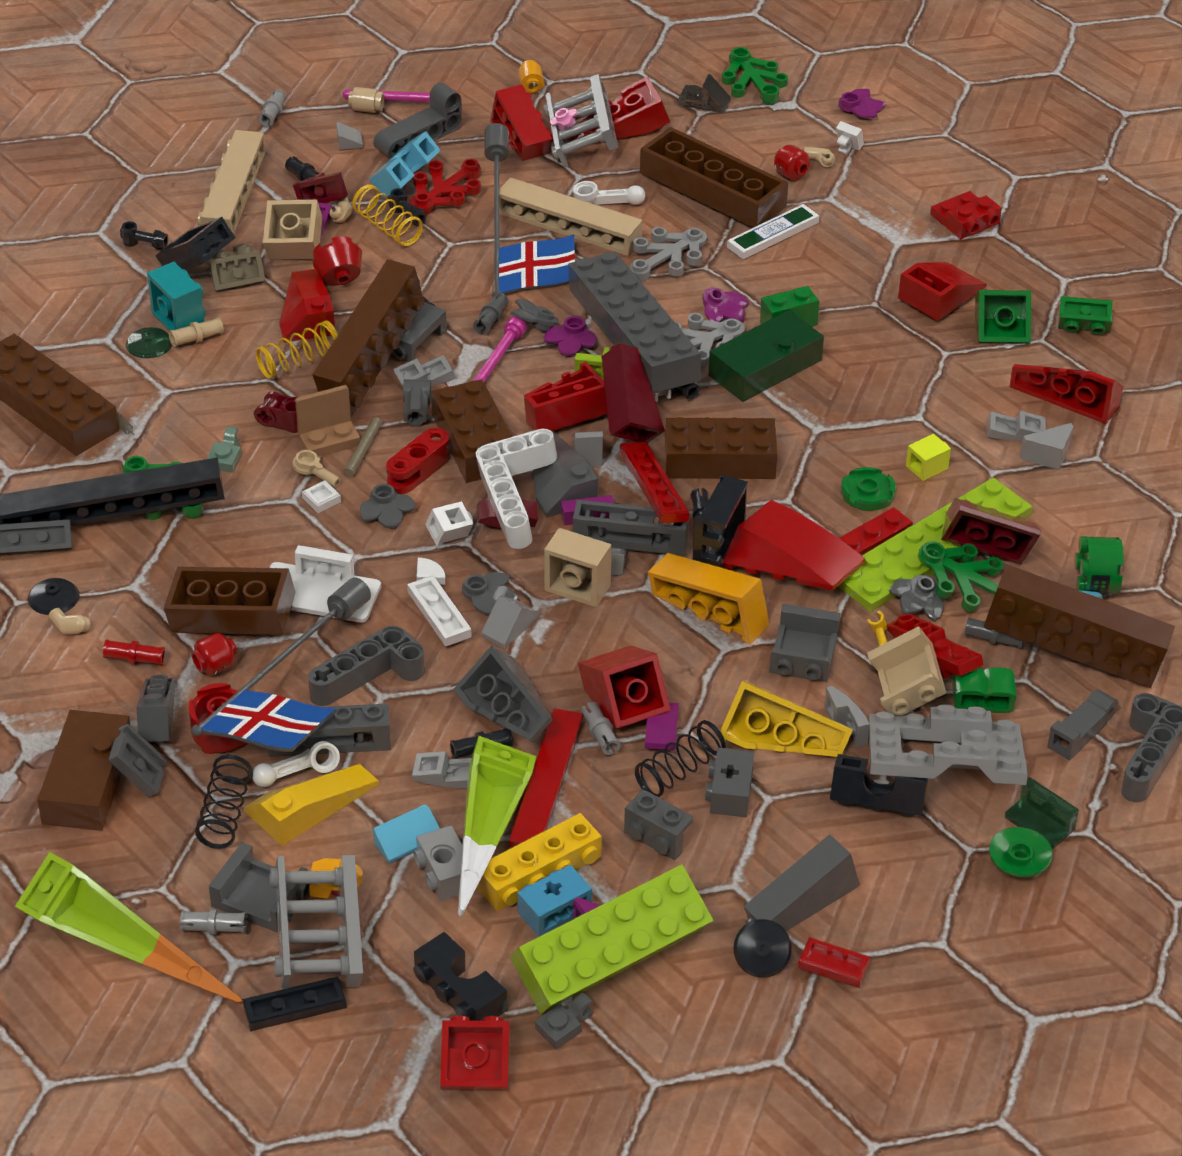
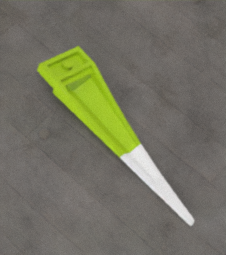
[458,736,536,917]

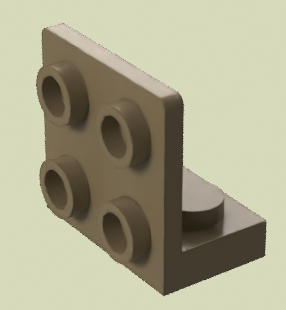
[205,244,266,290]

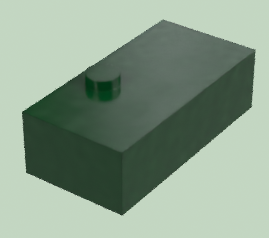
[708,310,824,402]

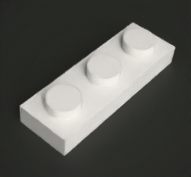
[407,575,472,647]

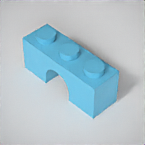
[369,131,441,198]

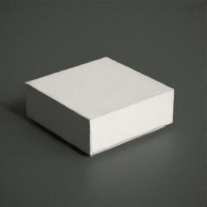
[302,480,341,513]

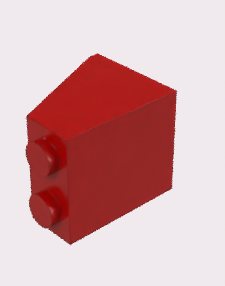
[578,645,671,728]

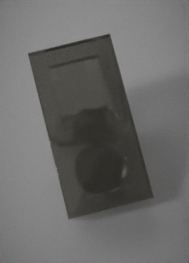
[679,74,731,114]

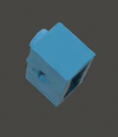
[517,865,592,937]

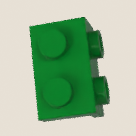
[1058,296,1113,334]

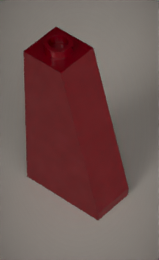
[601,343,665,443]

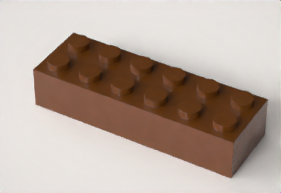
[640,127,788,228]
[312,259,425,417]
[0,333,119,456]
[984,564,1175,688]

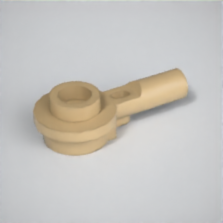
[293,450,341,488]

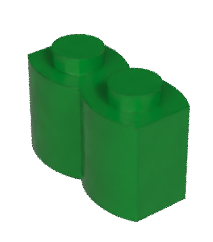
[952,667,1016,713]

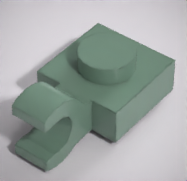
[207,426,241,473]

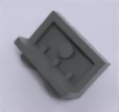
[624,790,693,860]

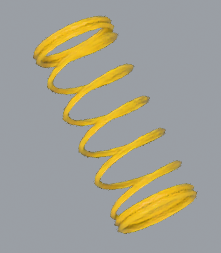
[352,185,423,247]
[256,320,338,379]

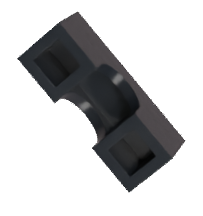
[830,754,928,816]
[413,932,507,1021]

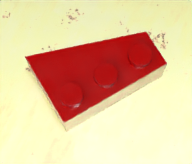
[490,84,553,161]
[524,361,607,431]

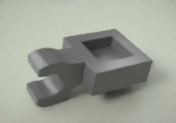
[535,993,593,1049]

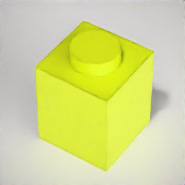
[906,433,951,481]

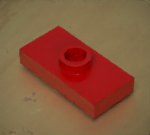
[798,937,871,988]

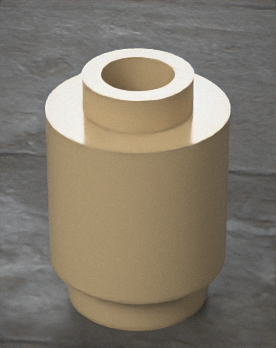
[348,87,384,113]

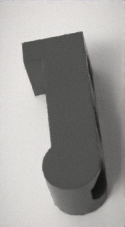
[1047,689,1118,760]

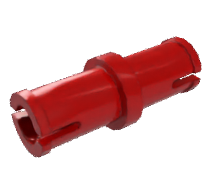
[103,639,165,666]

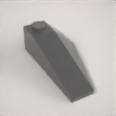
[533,432,598,518]
[453,645,553,742]

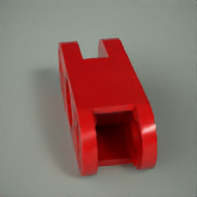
[386,428,450,494]

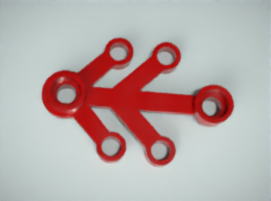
[410,158,481,214]

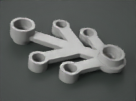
[630,227,707,282]
[674,313,745,367]

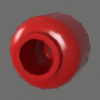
[774,145,810,180]
[191,633,238,676]

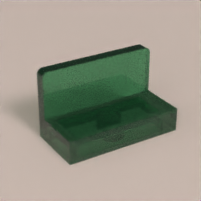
[1005,777,1079,849]

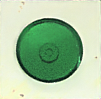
[126,327,172,359]

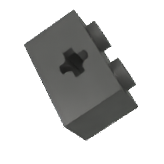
[705,748,754,817]

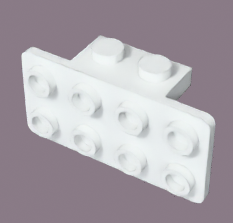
[270,545,381,623]

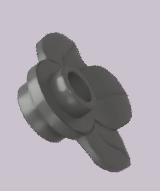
[510,299,558,331]
[360,484,415,528]
[462,572,518,615]
[889,575,943,621]

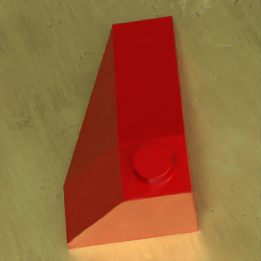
[572,77,671,143]
[279,269,335,343]
[1009,364,1123,424]

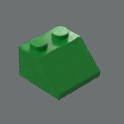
[975,290,1031,343]

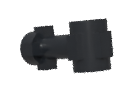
[389,188,426,226]
[120,221,168,249]

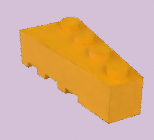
[648,553,770,645]

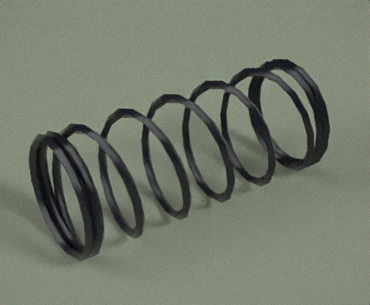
[635,720,726,797]
[195,754,252,849]

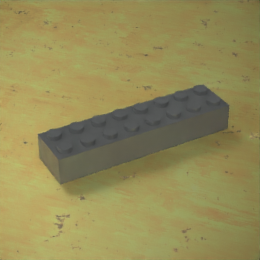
[568,251,701,393]

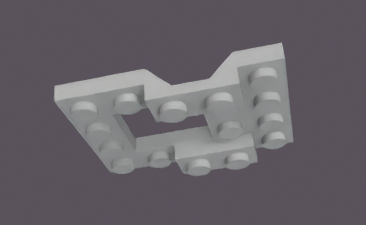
[869,705,1028,785]

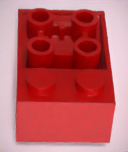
[898,262,987,321]

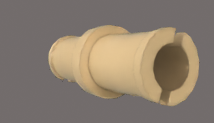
[169,317,224,347]

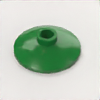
[989,827,1052,877]

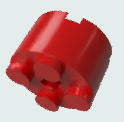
[188,683,248,754]

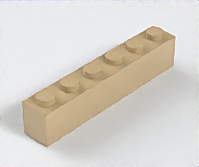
[198,130,265,234]
[499,177,643,256]

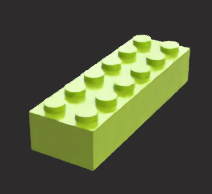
[509,864,714,1014]

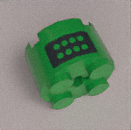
[1074,536,1124,594]

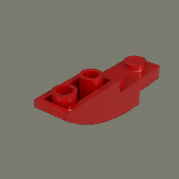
[887,614,984,679]

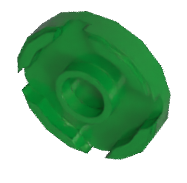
[841,467,896,511]

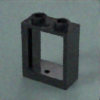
[155,217,235,270]

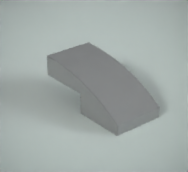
[393,355,455,388]
[987,411,1046,441]
[824,686,870,747]
[412,751,472,789]

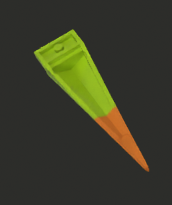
[15,852,243,1004]

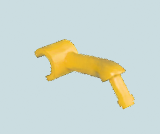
[867,611,887,646]

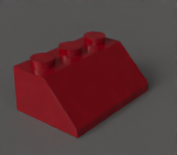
[941,498,1041,565]

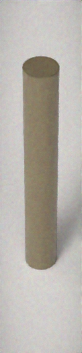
[344,417,382,477]

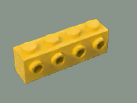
[476,813,602,911]

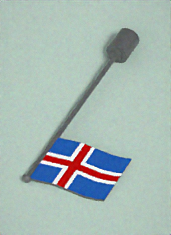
[484,123,575,298]
[191,577,371,752]

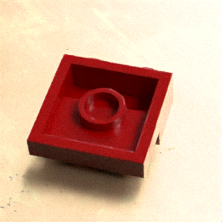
[930,191,1002,240]
[440,1016,510,1090]

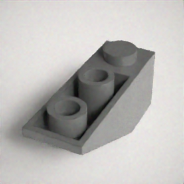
[137,674,176,741]

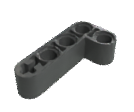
[373,82,462,159]
[308,626,425,706]
[1121,693,1182,802]

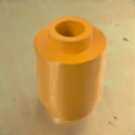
[518,60,544,94]

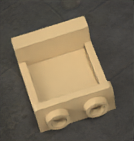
[867,626,946,716]

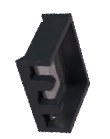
[692,475,748,570]

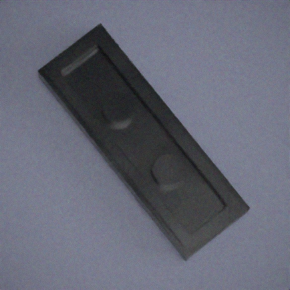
[242,976,347,1032]

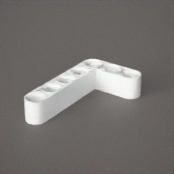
[476,429,558,549]

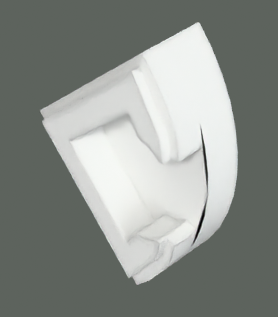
[417,558,445,585]

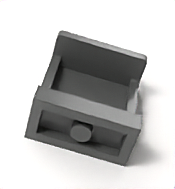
[390,302,447,362]
[769,604,840,682]
[209,842,310,933]

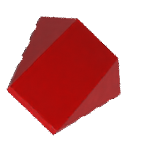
[722,500,865,591]

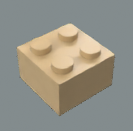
[263,200,322,260]
[544,528,611,608]

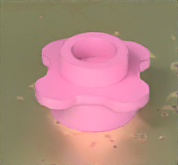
[550,108,577,130]

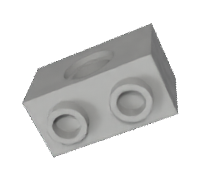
[413,825,476,902]

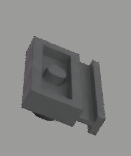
[108,724,168,797]

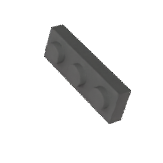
[0,520,73,554]

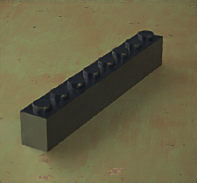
[0,457,225,526]

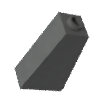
[743,834,860,931]

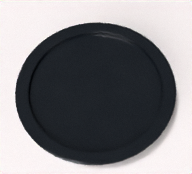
[28,578,80,615]
[733,919,792,978]

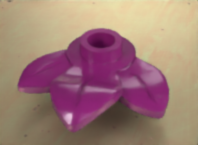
[838,89,886,118]
[702,287,749,323]
[544,316,596,356]

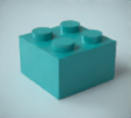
[147,262,206,331]

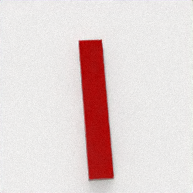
[620,442,690,523]
[509,708,583,848]

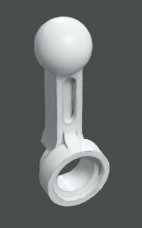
[573,181,645,205]
[252,741,340,787]

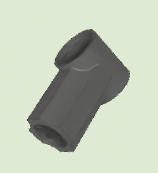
[403,379,431,427]

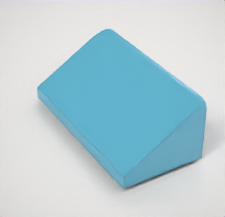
[373,804,440,863]

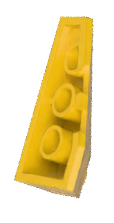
[720,680,853,757]
[244,764,379,846]

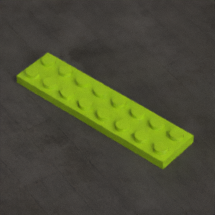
[838,478,1033,613]

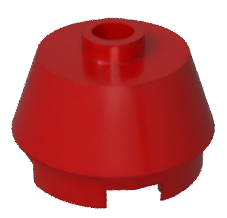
[313,236,362,286]

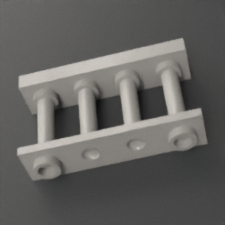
[544,74,618,168]
[269,855,363,989]

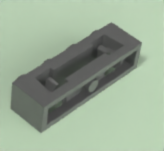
[573,500,689,556]
[269,703,391,757]

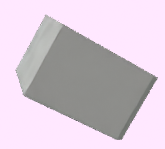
[1020,423,1074,470]
[572,431,603,466]
[482,596,540,649]

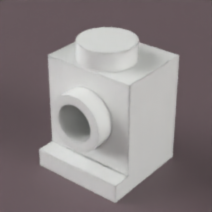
[425,501,473,547]

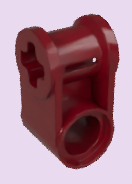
[254,391,298,433]

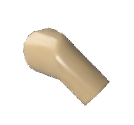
[804,146,836,167]
[329,197,353,223]
[49,608,91,635]

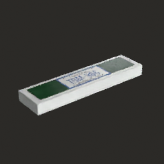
[727,204,819,259]

